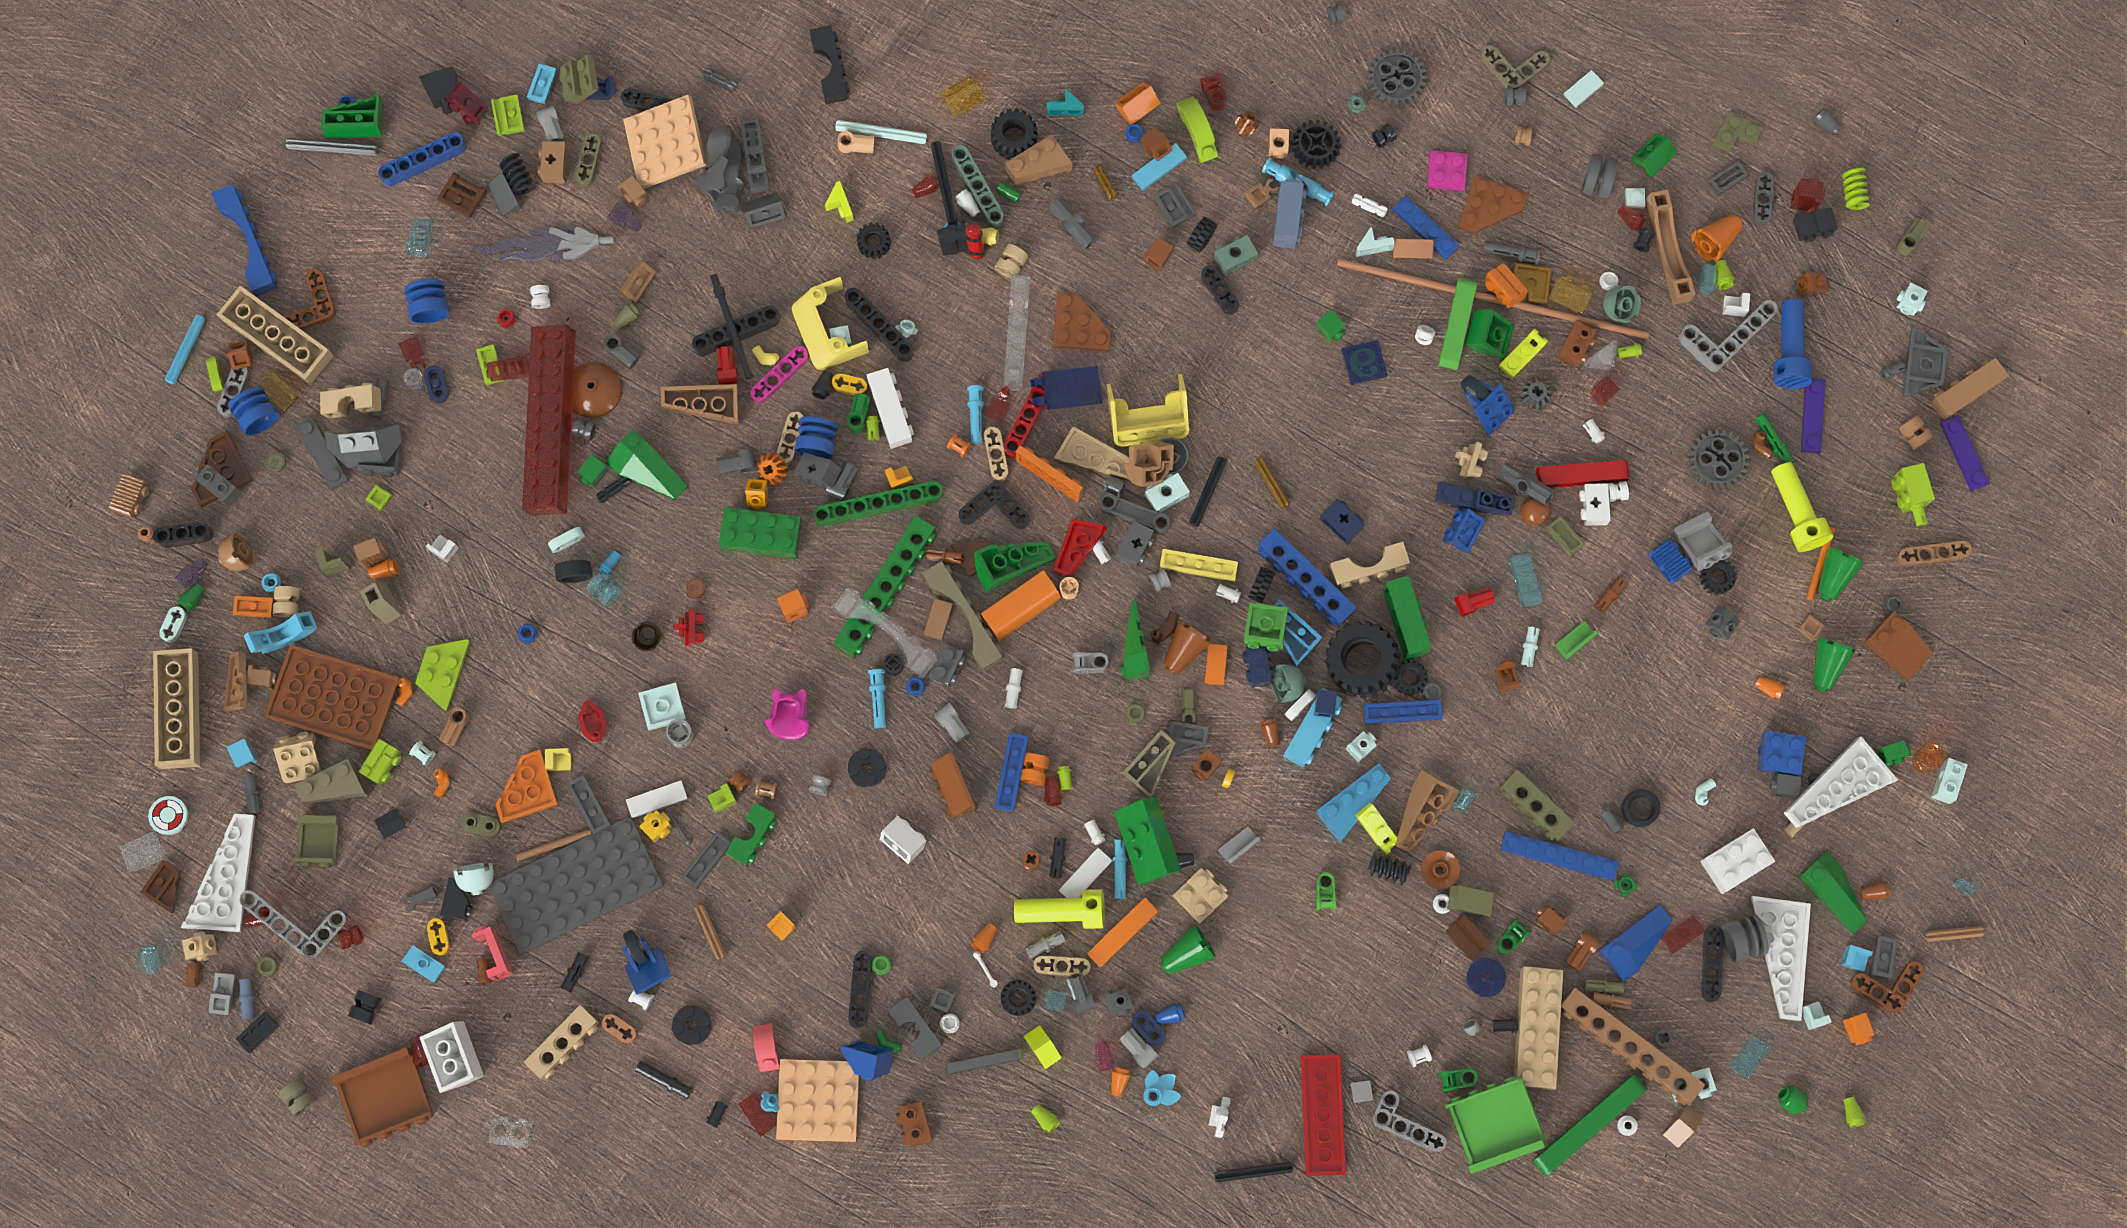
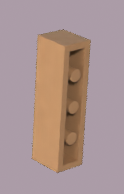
[1931,358,2009,421]

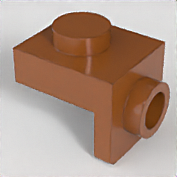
[1796,273,1829,296]

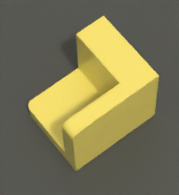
[545,748,571,771]

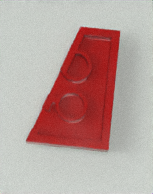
[1053,518,1107,577]

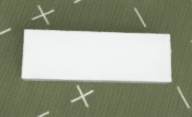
[626,780,688,819]
[1059,848,1112,898]

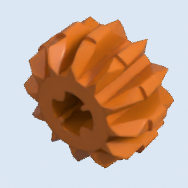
[755,453,789,485]

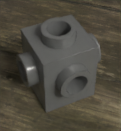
[1705,606,1740,640]
[1104,987,1135,1017]

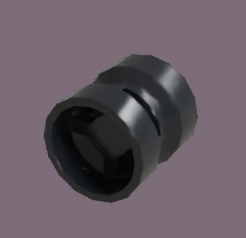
[1372,123,1397,149]
[883,653,903,676]

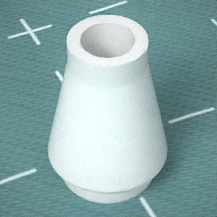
[955,189,981,218]

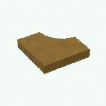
[1513,263,1552,305]

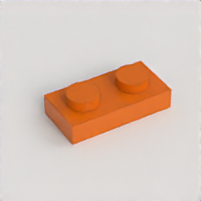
[232,596,275,618]

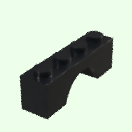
[809,25,850,104]

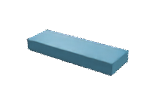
[1132,143,1187,191]

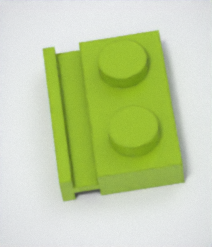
[491,94,525,137]

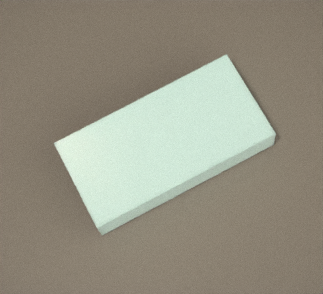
[1564,70,1604,108]

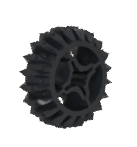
[1291,119,1341,170]

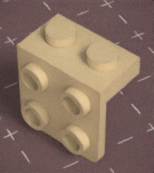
[273,732,321,783]

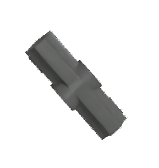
[1049,198,1097,250]
[1498,462,1555,505]

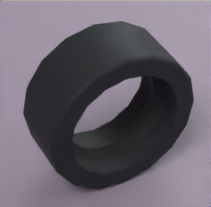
[554,560,593,583]
[1622,789,1660,827]

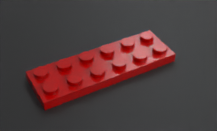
[1300,1054,1346,1176]

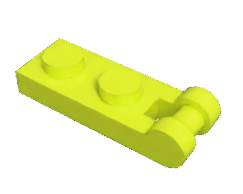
[1499,329,1549,379]
[1355,803,1398,856]

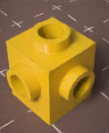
[639,810,672,843]

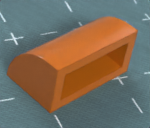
[1114,82,1161,124]

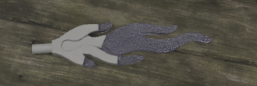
[474,226,614,262]

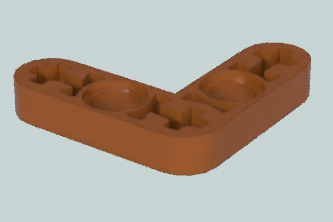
[284,269,336,330]
[1850,962,1924,1013]

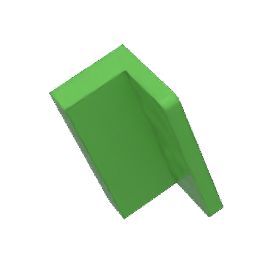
[1555,621,1599,660]

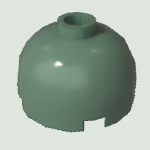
[1603,285,1641,323]
[1272,664,1307,703]

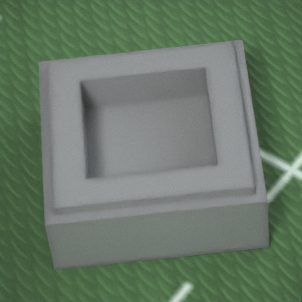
[1350,1080,1373,1103]

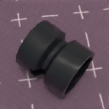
[347,990,382,1025]

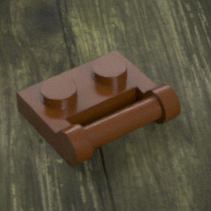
[437,172,487,218]

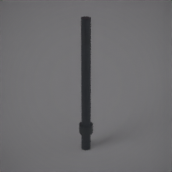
[710,274,753,379]

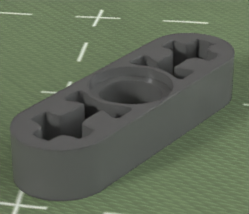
[1753,172,1774,226]

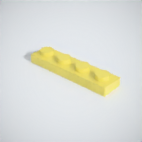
[1159,549,1238,582]

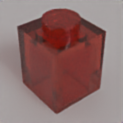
[1590,376,1620,407]

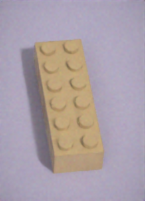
[217,286,334,385]
[153,648,200,769]
[1514,966,1563,1090]

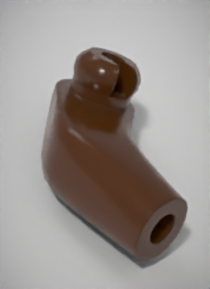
[1151,612,1179,643]

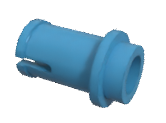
[599,550,622,575]

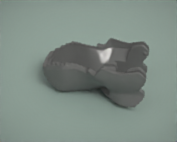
[697,125,745,213]

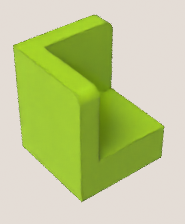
[708,783,737,813]

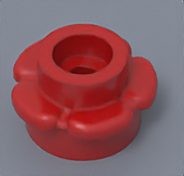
[497,310,516,328]

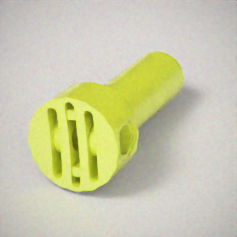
[1771,462,1834,552]
[1014,889,1105,929]

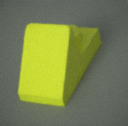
[825,181,854,223]

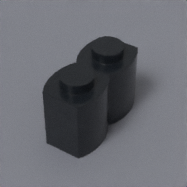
[1793,208,1838,243]

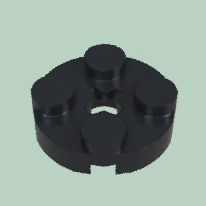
[848,748,886,788]
[672,1006,712,1045]

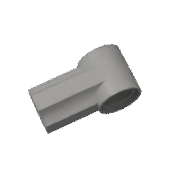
[536,106,565,142]
[933,703,970,744]
[1119,1028,1158,1070]

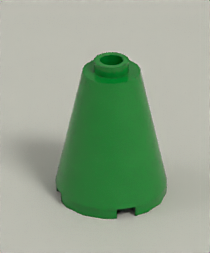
[1818,547,1864,602]
[1813,637,1856,692]
[1159,924,1216,974]

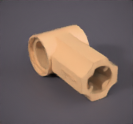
[837,131,874,153]

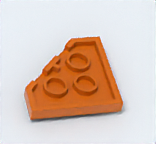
[495,750,558,824]

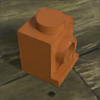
[1536,906,1569,936]

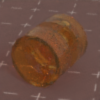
[1912,744,1945,773]

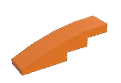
[1087,897,1159,968]

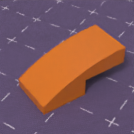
[1205,643,1228,685]

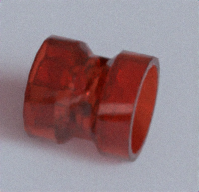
[338,925,364,949]

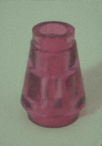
[1095,1041,1115,1071]

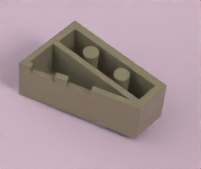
[1122,728,1176,798]
[295,759,369,805]

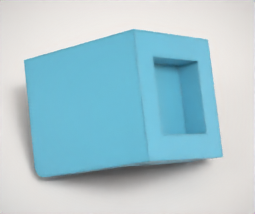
[226,739,258,768]
[1841,945,1873,972]

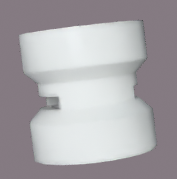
[530,285,550,309]
[1608,481,1629,502]

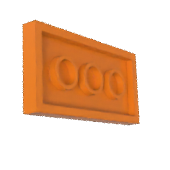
[1016,446,1083,503]

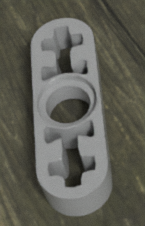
[217,367,250,418]

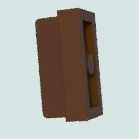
[1446,914,1491,960]

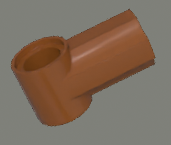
[1565,930,1601,972]

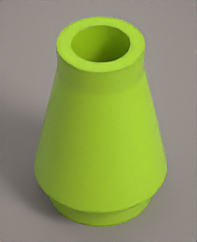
[1715,260,1735,290]
[1843,1097,1866,1128]
[1031,1104,1060,1133]

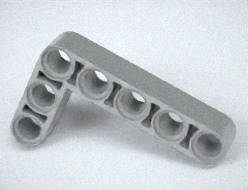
[1678,300,1778,372]
[239,889,346,959]

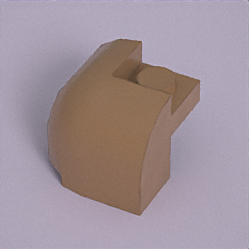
[1125,441,1174,487]

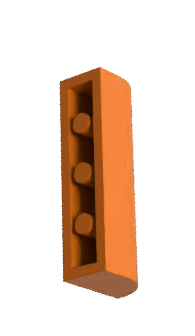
[981,570,1061,642]

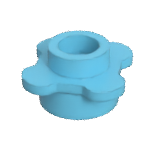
[760,1091,780,1112]

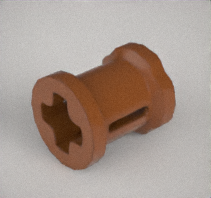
[1022,851,1040,870]

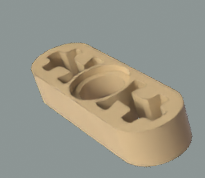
[776,412,803,466]
[984,427,1008,482]
[1034,956,1090,977]

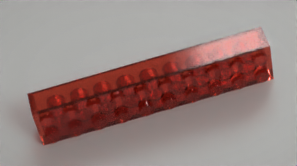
[522,324,576,516]

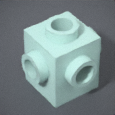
[1896,283,1927,315]

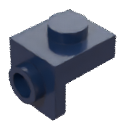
[588,76,616,100]

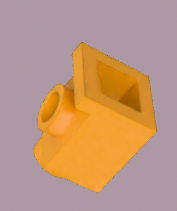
[745,479,768,510]

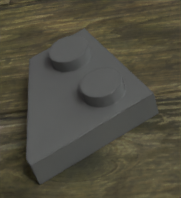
[1169,721,1209,757]

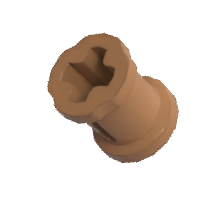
[755,779,778,800]

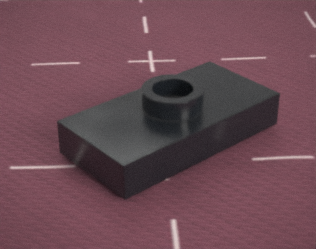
[236,1011,280,1054]

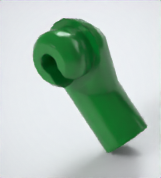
[875,1030,901,1054]

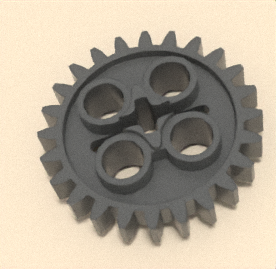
[1366,48,1427,108]
[1687,429,1750,490]

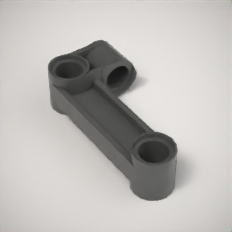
[1099,475,1170,535]

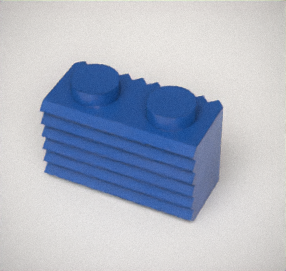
[1648,539,1692,585]

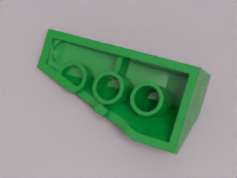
[606,430,688,500]
[974,541,1056,593]
[1120,599,1150,681]

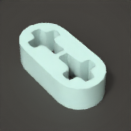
[548,527,585,553]
[159,606,187,643]

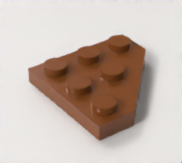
[1457,175,1528,233]
[1053,292,1111,352]

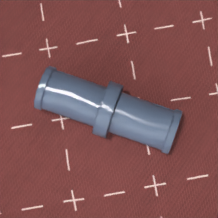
[238,979,255,1020]

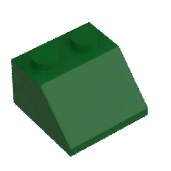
[1465,309,1514,359]

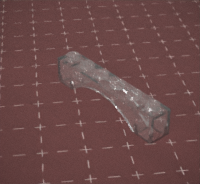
[1004,275,1030,391]
[830,587,938,678]

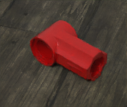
[717,346,738,385]
[1454,587,1495,617]

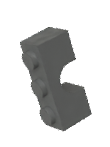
[888,997,943,1060]

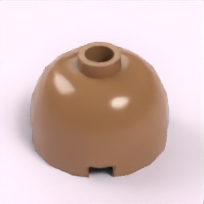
[218,532,256,572]

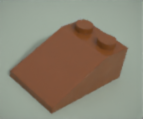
[1864,611,1933,681]

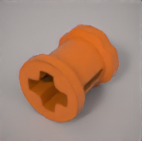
[947,433,972,458]

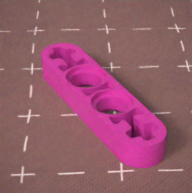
[751,346,809,403]

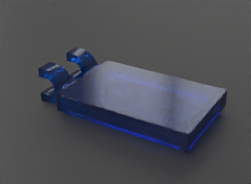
[1030,366,1102,410]

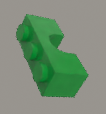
[725,803,777,867]

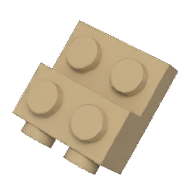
[1173,868,1228,924]

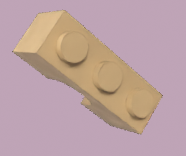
[320,383,381,419]

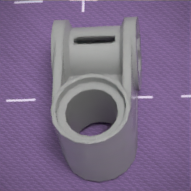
[1072,652,1109,674]

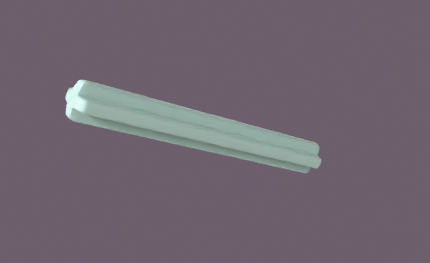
[836,120,927,144]

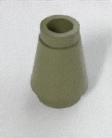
[612,302,641,329]

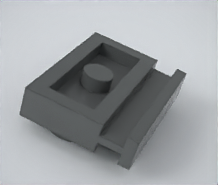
[1153,183,1196,229]

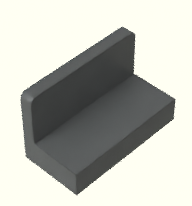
[742,193,786,229]

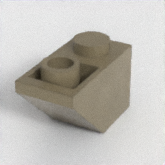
[360,582,403,625]

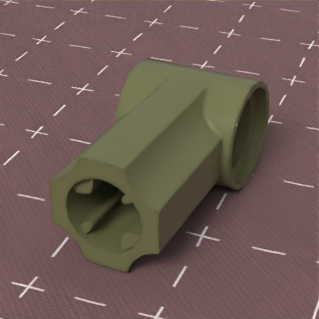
[1897,218,1930,255]

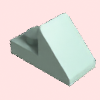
[1355,227,1394,257]

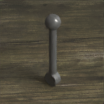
[666,811,692,846]

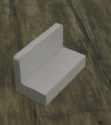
[1217,826,1261,866]

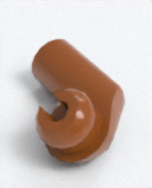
[1753,431,1774,459]

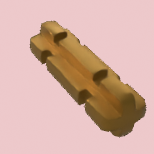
[1093,165,1117,200]

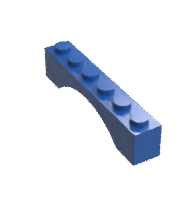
[212,184,278,297]

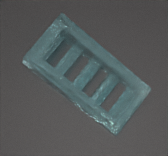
[405,219,433,257]

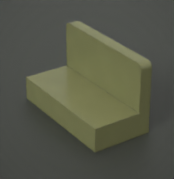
[315,548,350,577]

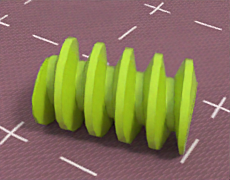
[1842,168,1870,210]

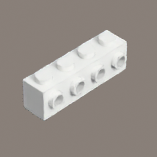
[867,368,914,449]

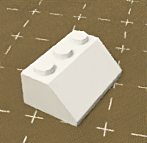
[419,1021,484,1093]

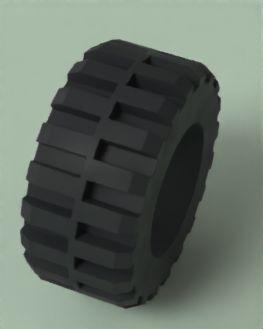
[1325,621,1401,698]

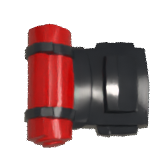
[937,211,985,259]

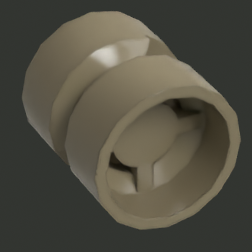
[278,1079,316,1117]

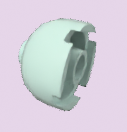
[453,863,494,895]

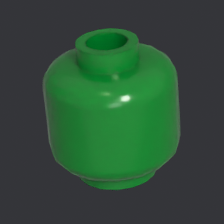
[1778,1085,1808,1115]

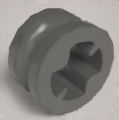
[1653,1029,1673,1047]

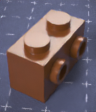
[1557,320,1597,368]
[896,1101,933,1147]

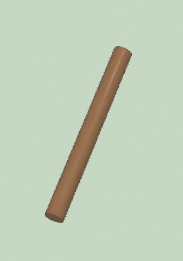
[516,829,592,861]

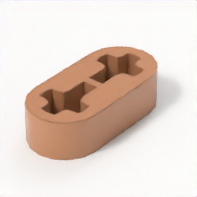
[602,1014,637,1044]

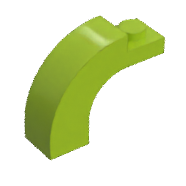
[1176,96,1218,163]

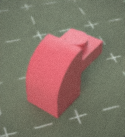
[753,1023,780,1072]

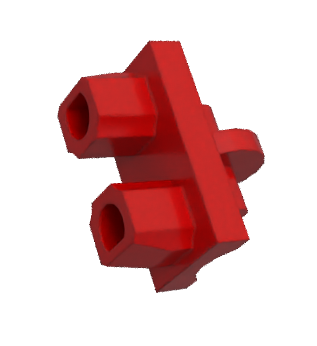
[673,609,705,647]

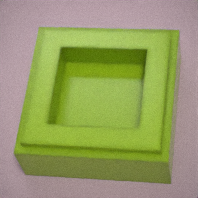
[365,485,393,511]

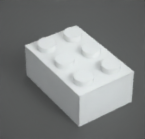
[1700,828,1775,894]

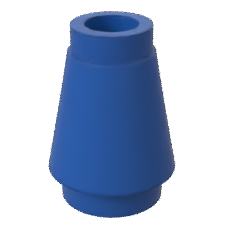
[1155,1003,1186,1025]

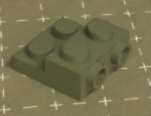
[559,54,599,104]

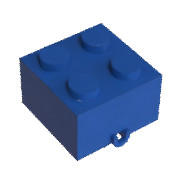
[1758,731,1806,776]

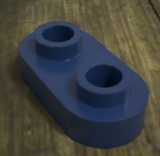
[424,366,449,403]
[1132,1010,1165,1046]

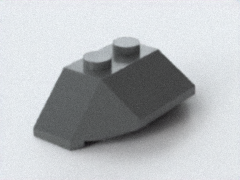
[324,423,403,468]

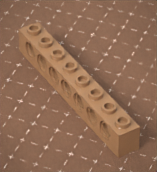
[1561,988,1706,1106]

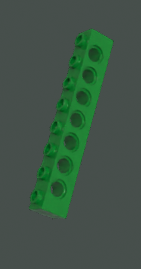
[833,516,936,659]

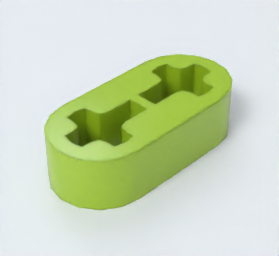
[206,356,224,392]

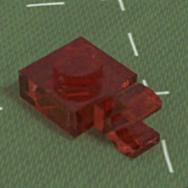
[985,387,1010,423]

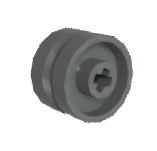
[1581,154,1618,200]

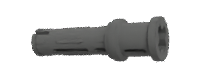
[1483,241,1541,265]

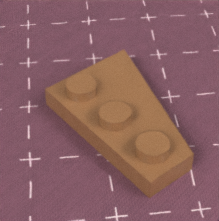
[224,652,247,712]

